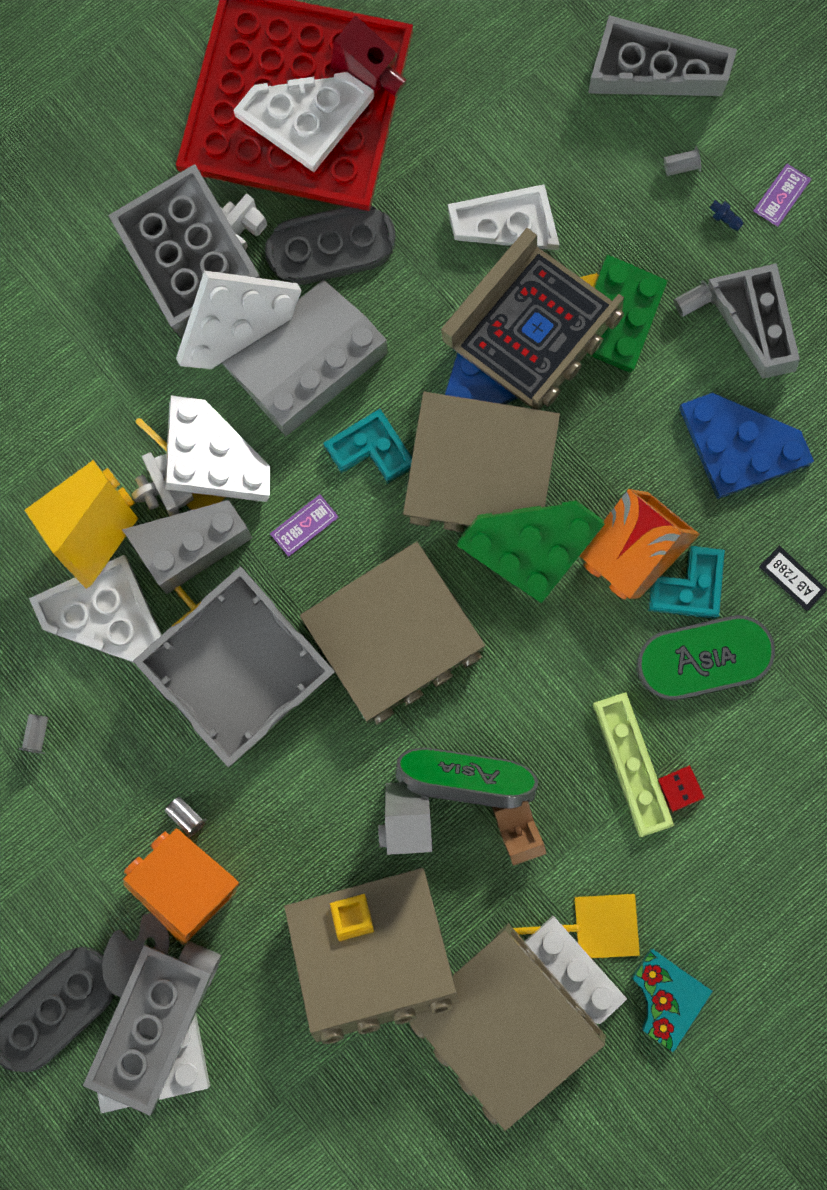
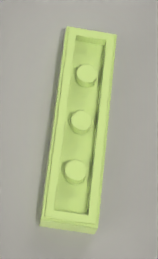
[592,692,674,837]

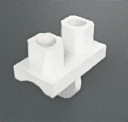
[220,193,267,251]
[132,452,194,516]

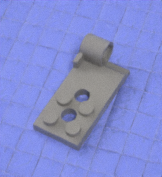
[83,941,222,1116]

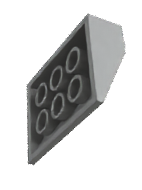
[108,164,260,339]
[222,279,388,437]

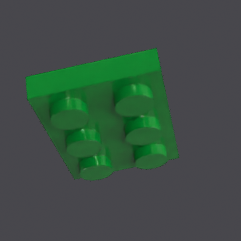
[587,254,668,373]

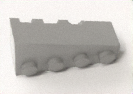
[588,15,737,96]

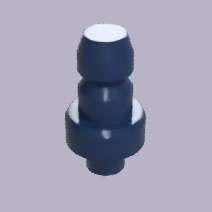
[709,200,744,231]

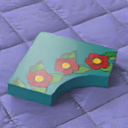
[631,948,713,1052]

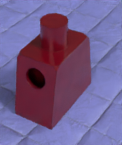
[330,16,407,97]

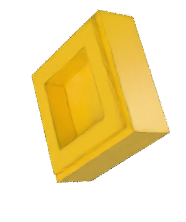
[330,894,375,941]

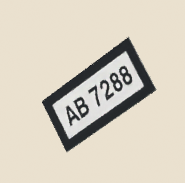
[759,545,827,611]

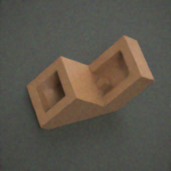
[491,801,547,866]

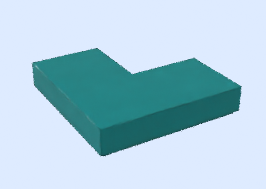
[323,409,412,484]
[648,546,725,619]

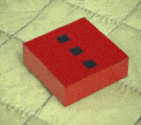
[658,765,705,812]

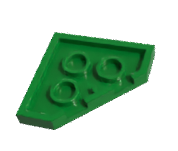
[457,500,605,603]

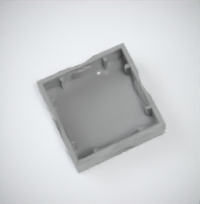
[133,566,335,767]

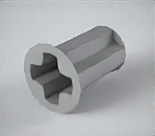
[664,146,701,176]
[673,280,714,317]
[17,714,49,754]
[165,797,207,838]

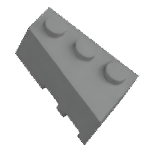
[708,263,800,379]
[122,500,252,594]
[378,782,432,855]

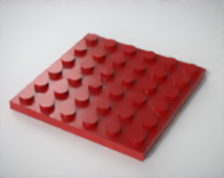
[176,0,413,211]

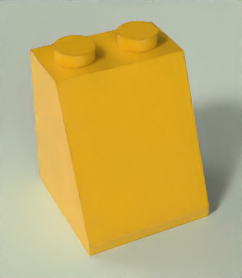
[25,460,138,589]

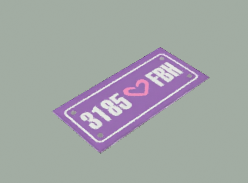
[753,164,811,227]
[270,494,338,557]

